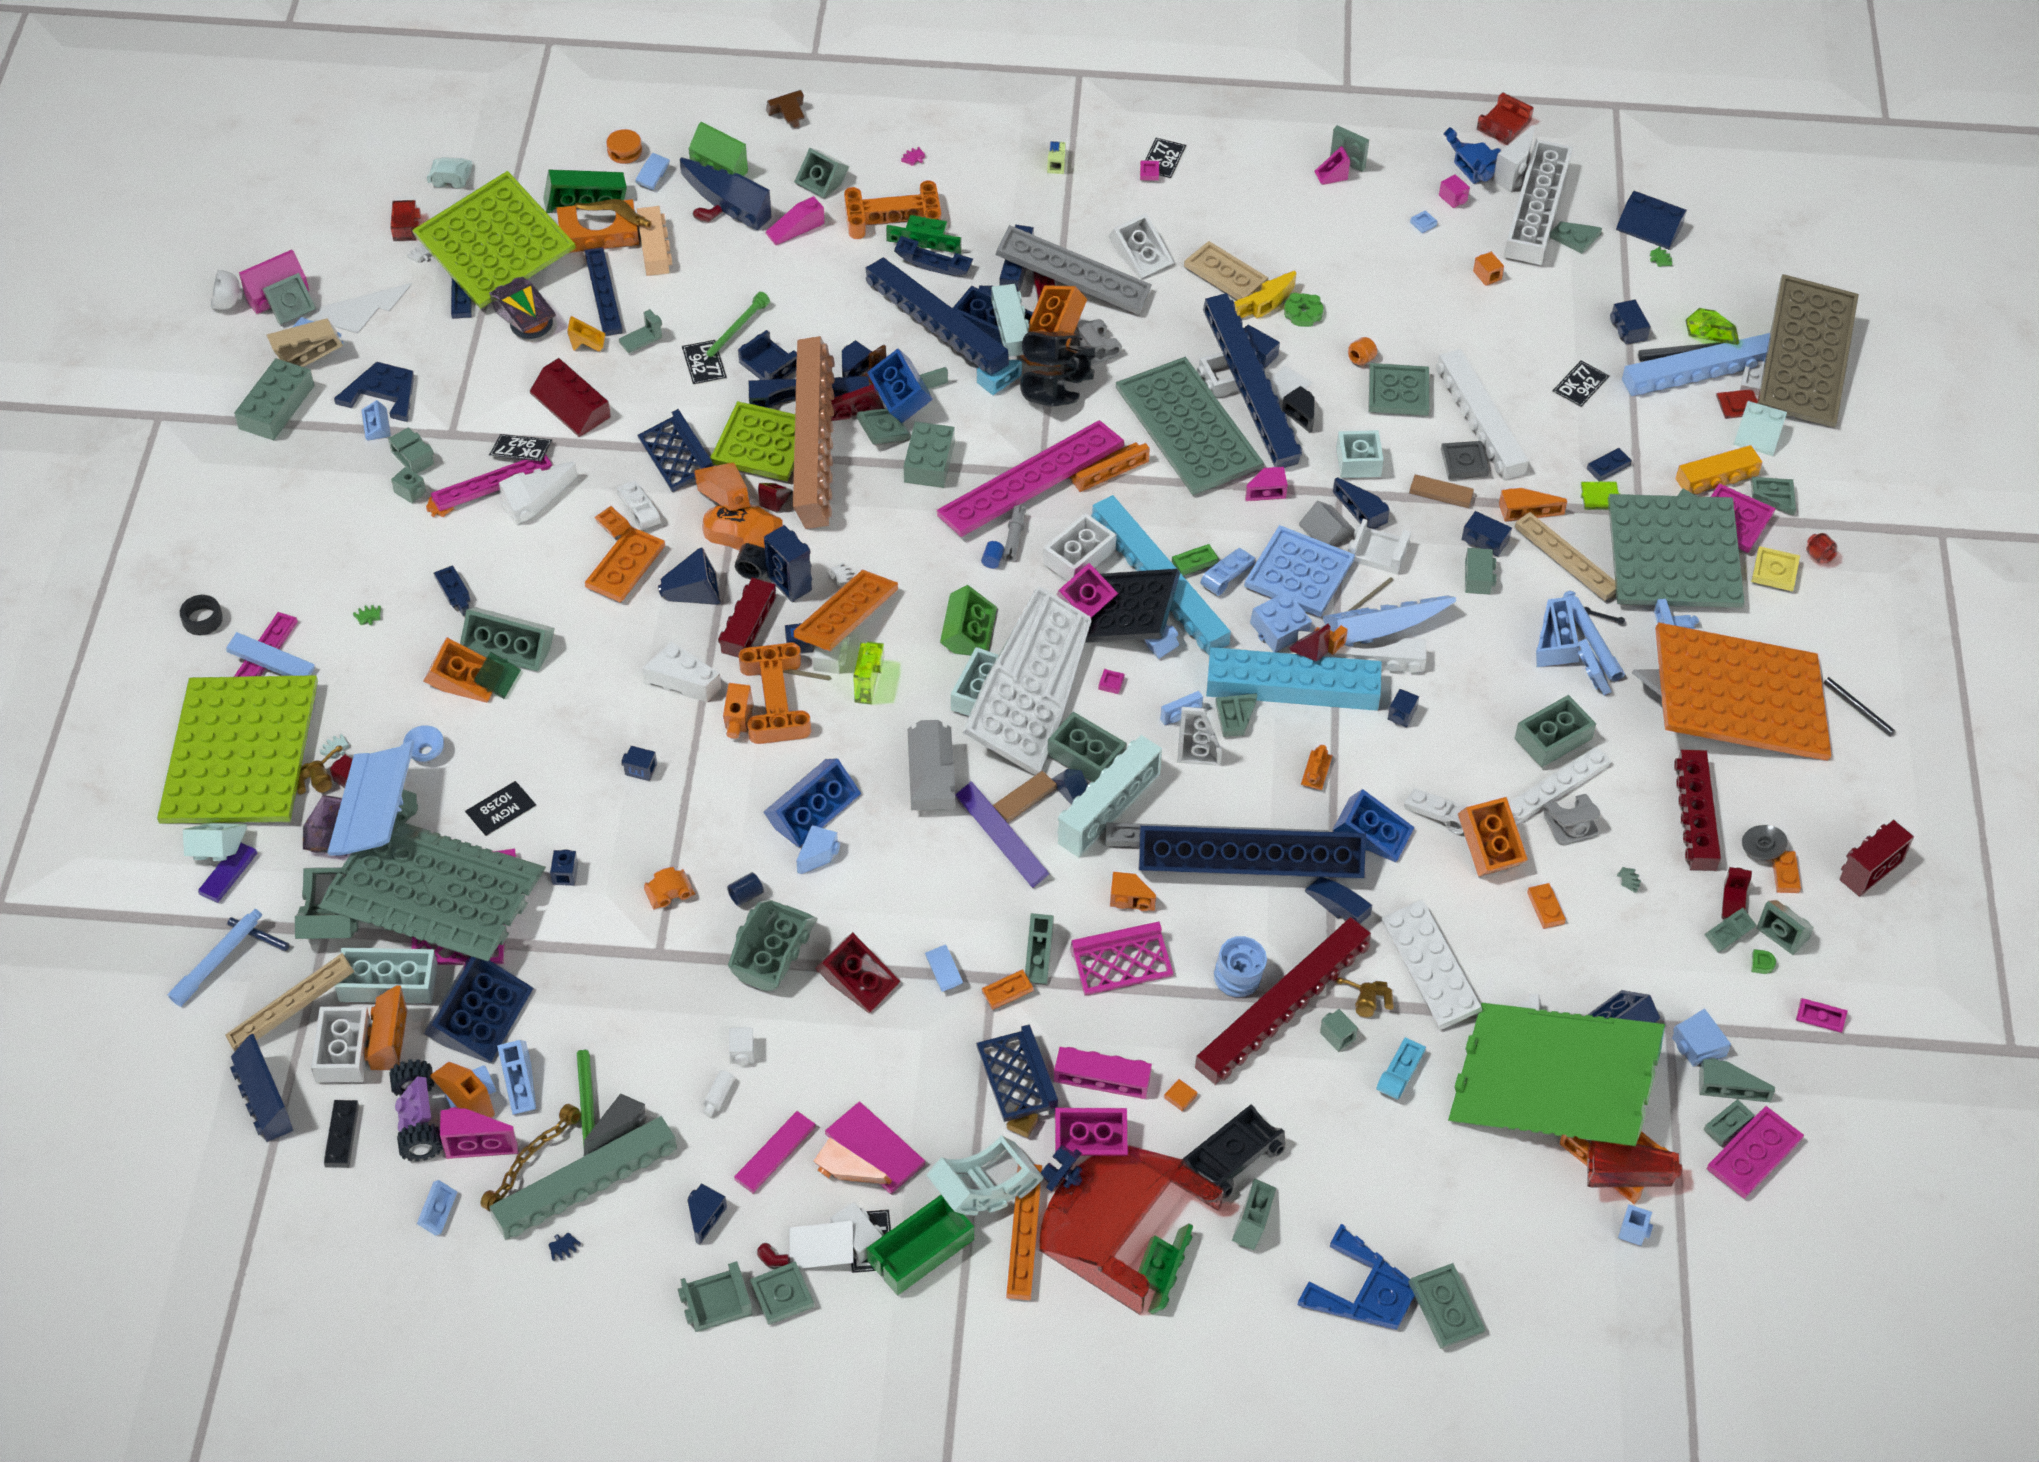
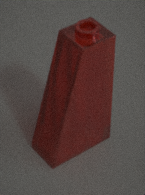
[1587,1140,1682,1188]

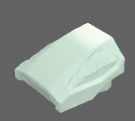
[427,157,473,189]

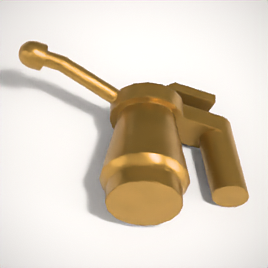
[297,745,343,795]
[1336,977,1394,1017]

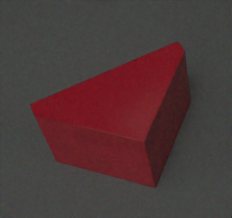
[758,483,792,513]
[1289,623,1331,661]

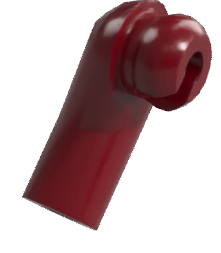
[693,205,722,222]
[757,1243,790,1267]

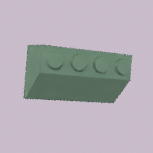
[460,607,555,671]

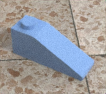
[497,1040,536,1115]

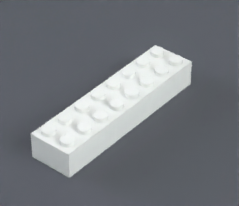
[1504,139,1573,265]

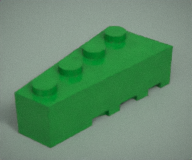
[543,169,627,213]

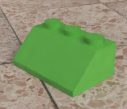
[689,122,748,176]
[940,584,997,656]

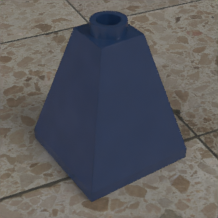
[658,547,721,605]

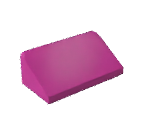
[1796,998,1848,1033]

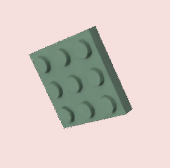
[1368,363,1429,416]

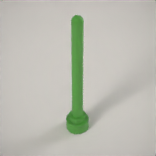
[706,291,770,357]

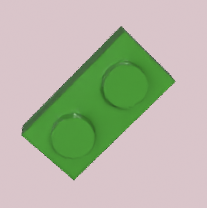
[1172,544,1218,576]

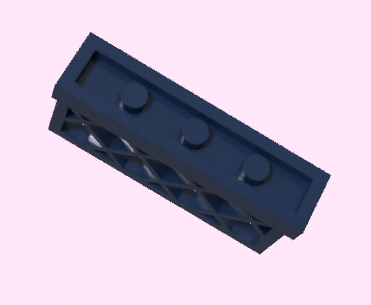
[637,409,714,492]
[976,1024,1058,1122]

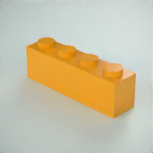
[1675,445,1763,494]

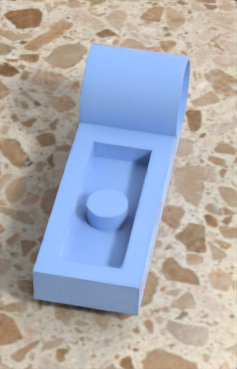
[1200,547,1256,596]

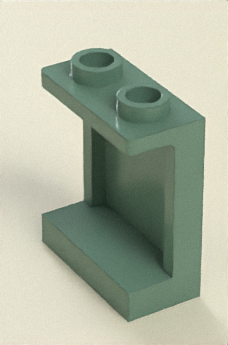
[678,1261,752,1332]

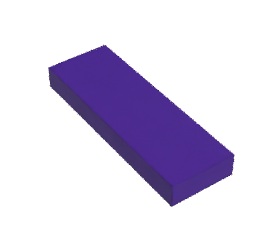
[198,842,257,903]

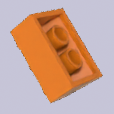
[364,985,408,1070]

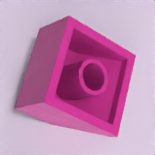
[1056,563,1118,618]

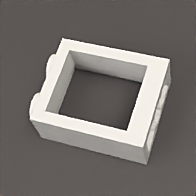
[1197,352,1240,398]

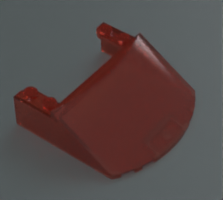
[1039,1145,1224,1315]

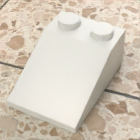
[1493,126,1535,192]
[1109,213,1174,279]

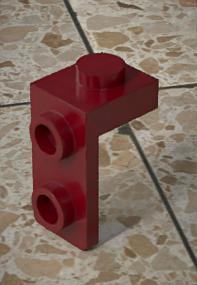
[1721,867,1752,919]

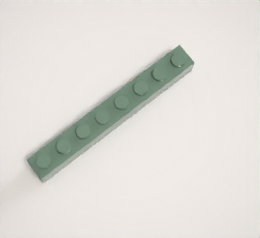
[489,1116,677,1240]

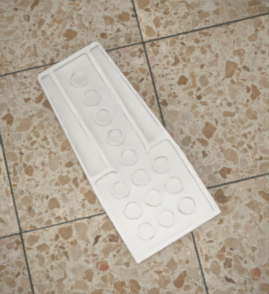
[962,587,1091,775]

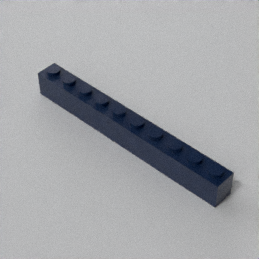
[865,257,1009,376]
[1203,293,1302,468]

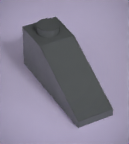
[584,1093,647,1156]

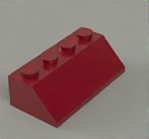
[530,358,611,437]

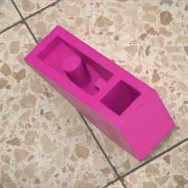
[766,196,825,246]

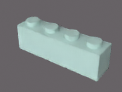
[991,284,1029,357]

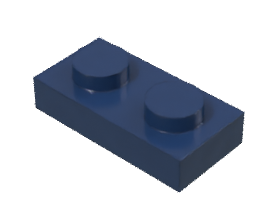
[1587,448,1632,482]

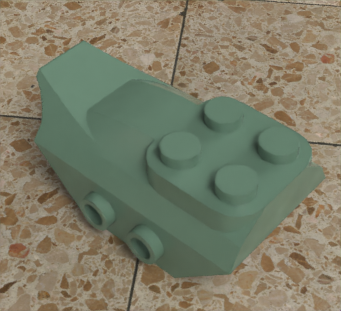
[728,899,818,991]

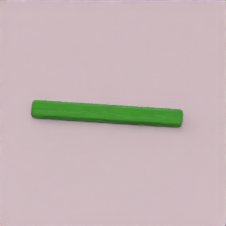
[576,1049,595,1148]

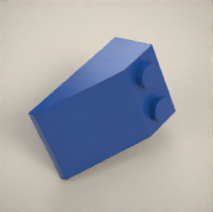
[1332,789,1415,862]

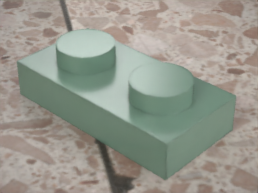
[1703,1099,1755,1146]

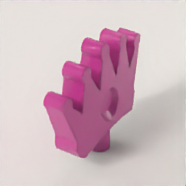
[901,147,925,166]

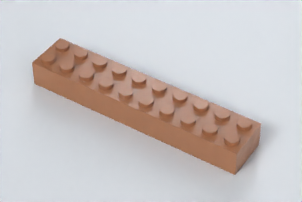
[793,336,835,529]

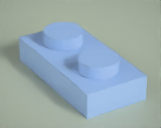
[1160,691,1203,726]
[417,1180,457,1236]

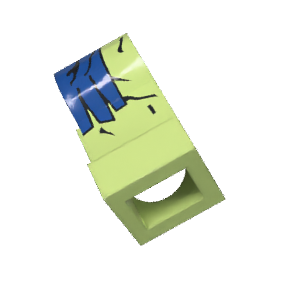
[1047,141,1066,174]

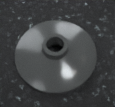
[1742,825,1788,860]

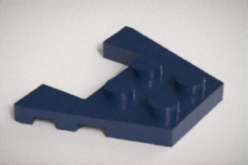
[334,362,414,422]

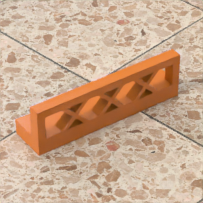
[1068,442,1150,492]

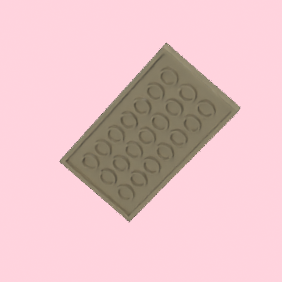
[1757,274,1859,427]

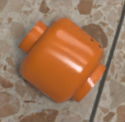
[1348,337,1377,366]

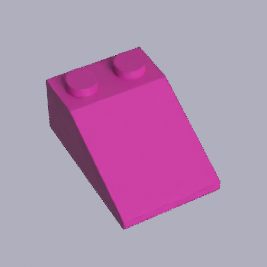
[440,1107,519,1159]

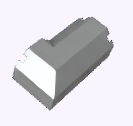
[907,720,955,810]

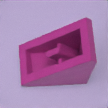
[1314,146,1350,185]

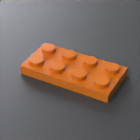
[585,526,665,603]

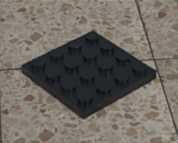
[1085,568,1180,643]

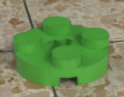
[1284,293,1323,327]

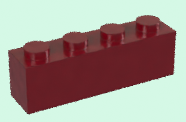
[718,578,777,658]

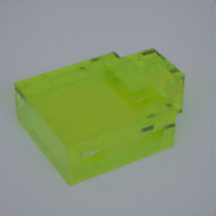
[853,642,884,705]

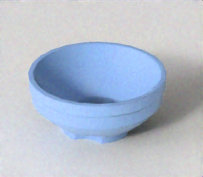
[403,725,444,761]

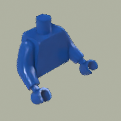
[1443,127,1501,184]

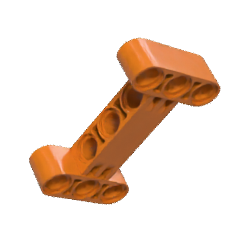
[844,180,941,239]
[738,643,811,744]

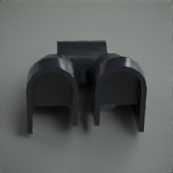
[1020,331,1096,407]

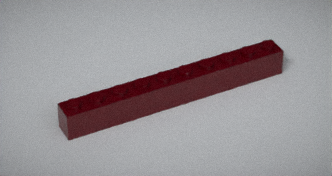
[1195,917,1371,1085]

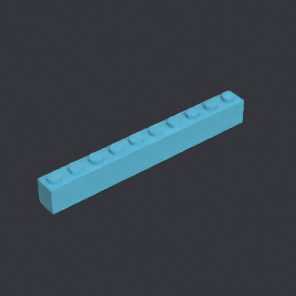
[1091,495,1231,655]

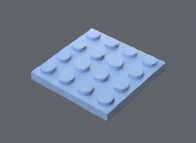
[1244,525,1355,617]

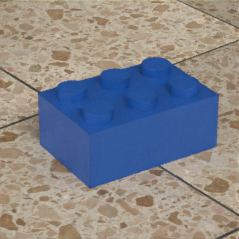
[867,348,933,423]

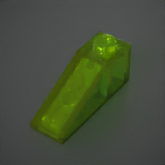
[1685,308,1740,345]

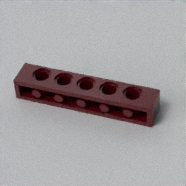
[1674,749,1721,871]

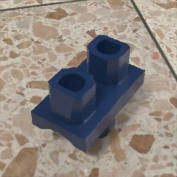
[1041,1145,1082,1192]

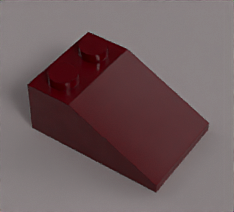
[815,932,901,1013]

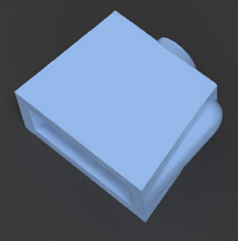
[1672,1008,1731,1067]

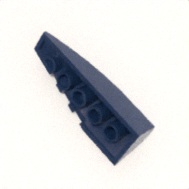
[679,157,772,231]

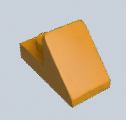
[567,316,605,352]

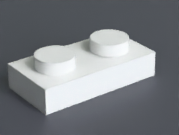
[1740,361,1764,395]

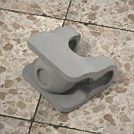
[1070,319,1122,366]
[1544,794,1600,845]

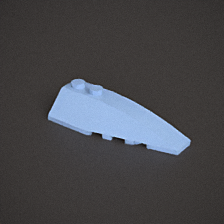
[1323,595,1456,647]

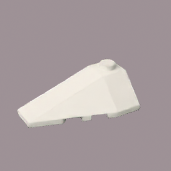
[499,461,577,525]
[1177,707,1222,766]

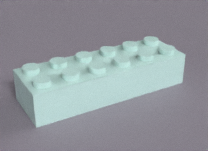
[1057,735,1162,858]

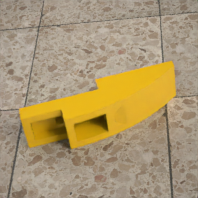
[1234,270,1297,319]

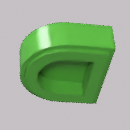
[1751,949,1776,974]

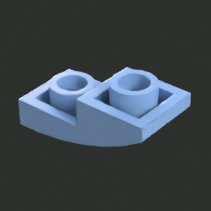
[635,153,670,190]
[925,944,963,992]

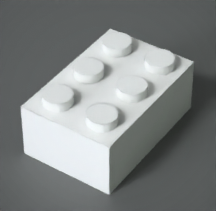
[1043,513,1116,581]
[311,1007,371,1082]

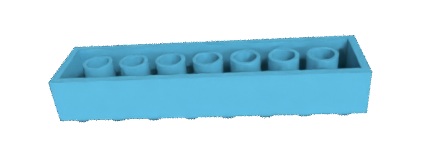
[1206,647,1382,711]

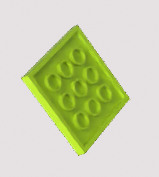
[710,401,795,482]

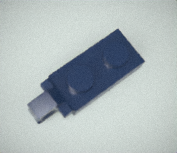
[433,565,471,616]

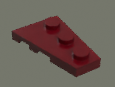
[831,384,887,421]

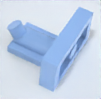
[1654,599,1699,629]

